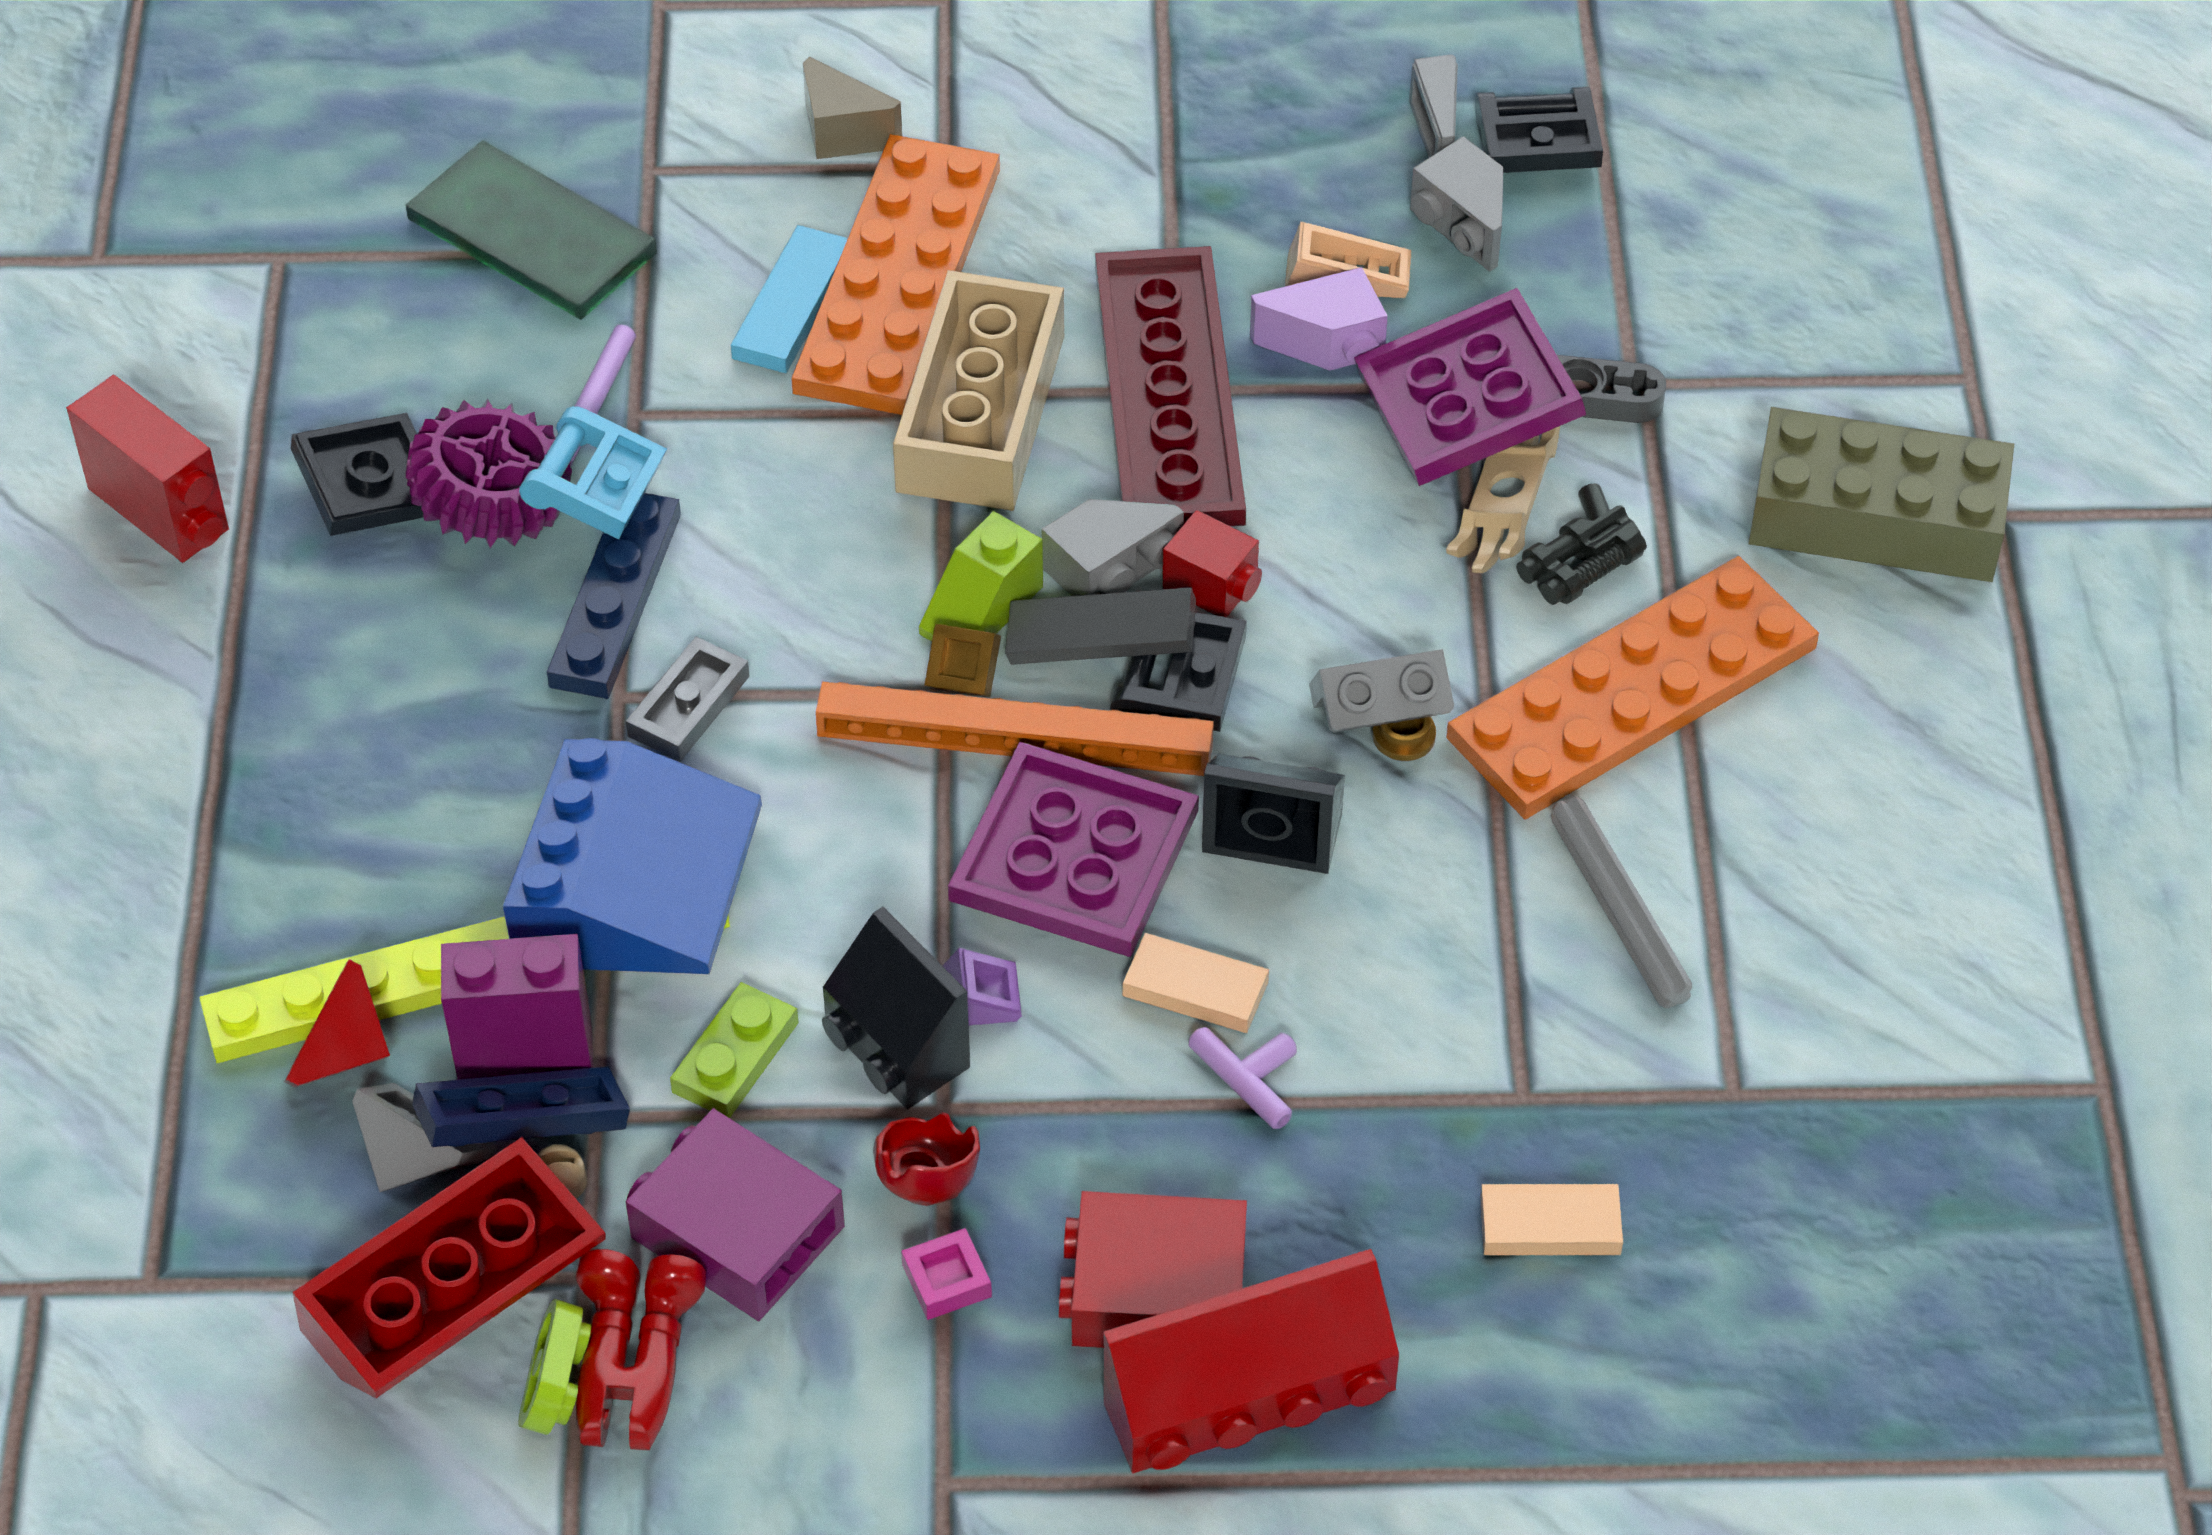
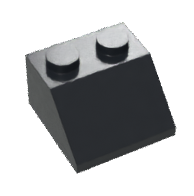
[1202,753,1345,874]
[822,906,970,1110]

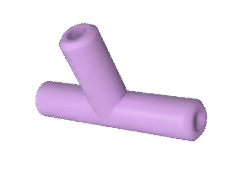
[1189,1027,1297,1129]

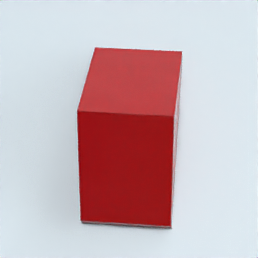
[284,959,390,1088]

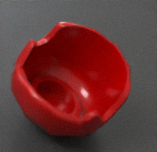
[873,1112,980,1206]

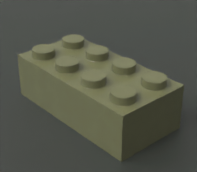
[1748,407,2015,582]

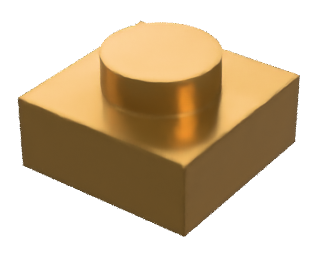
[924,624,1001,697]

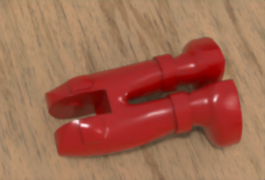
[575,1249,706,1451]

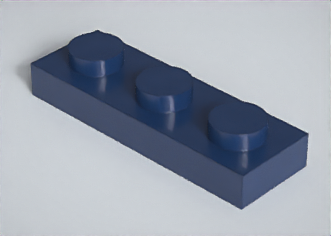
[412,1067,630,1148]

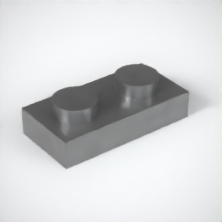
[626,636,750,762]

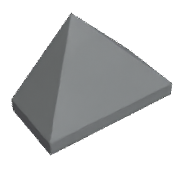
[352,1083,498,1192]

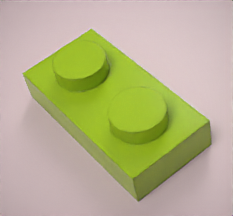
[670,982,799,1118]

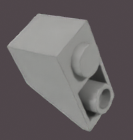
[1410,136,1503,272]
[1042,499,1184,596]

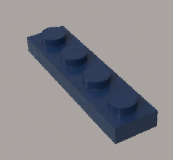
[546,493,681,699]

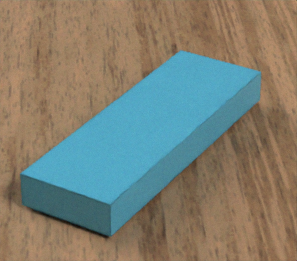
[731,225,848,374]

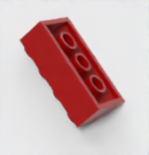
[292,1137,606,1399]
[1104,1249,1399,1474]

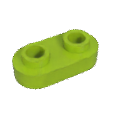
[518,1299,591,1435]

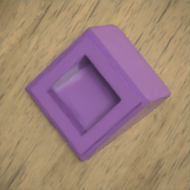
[943,948,1022,1026]

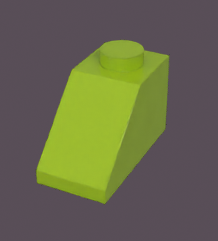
[919,511,1043,642]

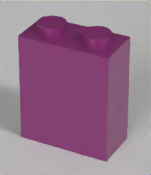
[441,934,593,1080]
[625,1108,845,1322]

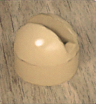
[537,1144,587,1199]

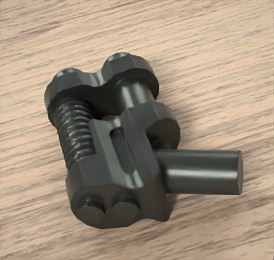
[1516,483,1647,605]

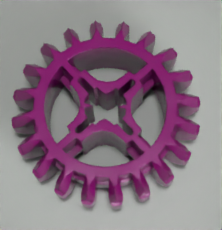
[405,398,572,548]

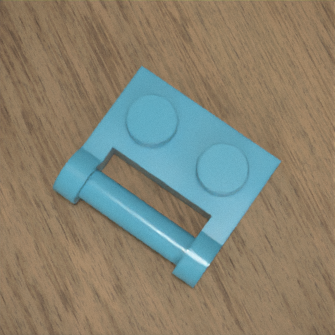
[519,406,667,539]

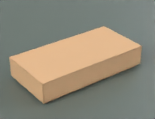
[1123,933,1269,1033]
[1480,1184,1623,1255]

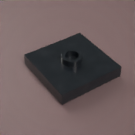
[290,413,424,536]

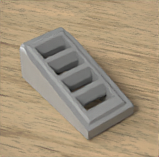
[1409,55,1458,158]

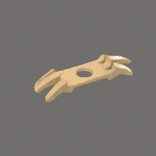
[1446,426,1560,573]

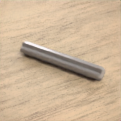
[1552,796,1692,1009]

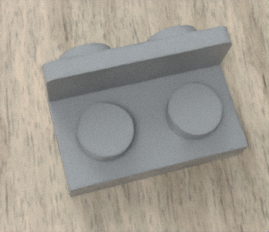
[1309,649,1454,732]

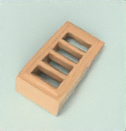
[1285,222,1411,298]

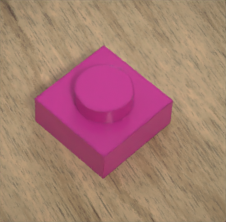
[901,1228,992,1320]

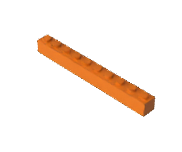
[815,681,1214,776]

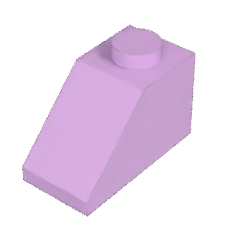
[1250,267,1388,371]

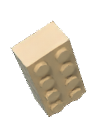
[893,270,1064,511]

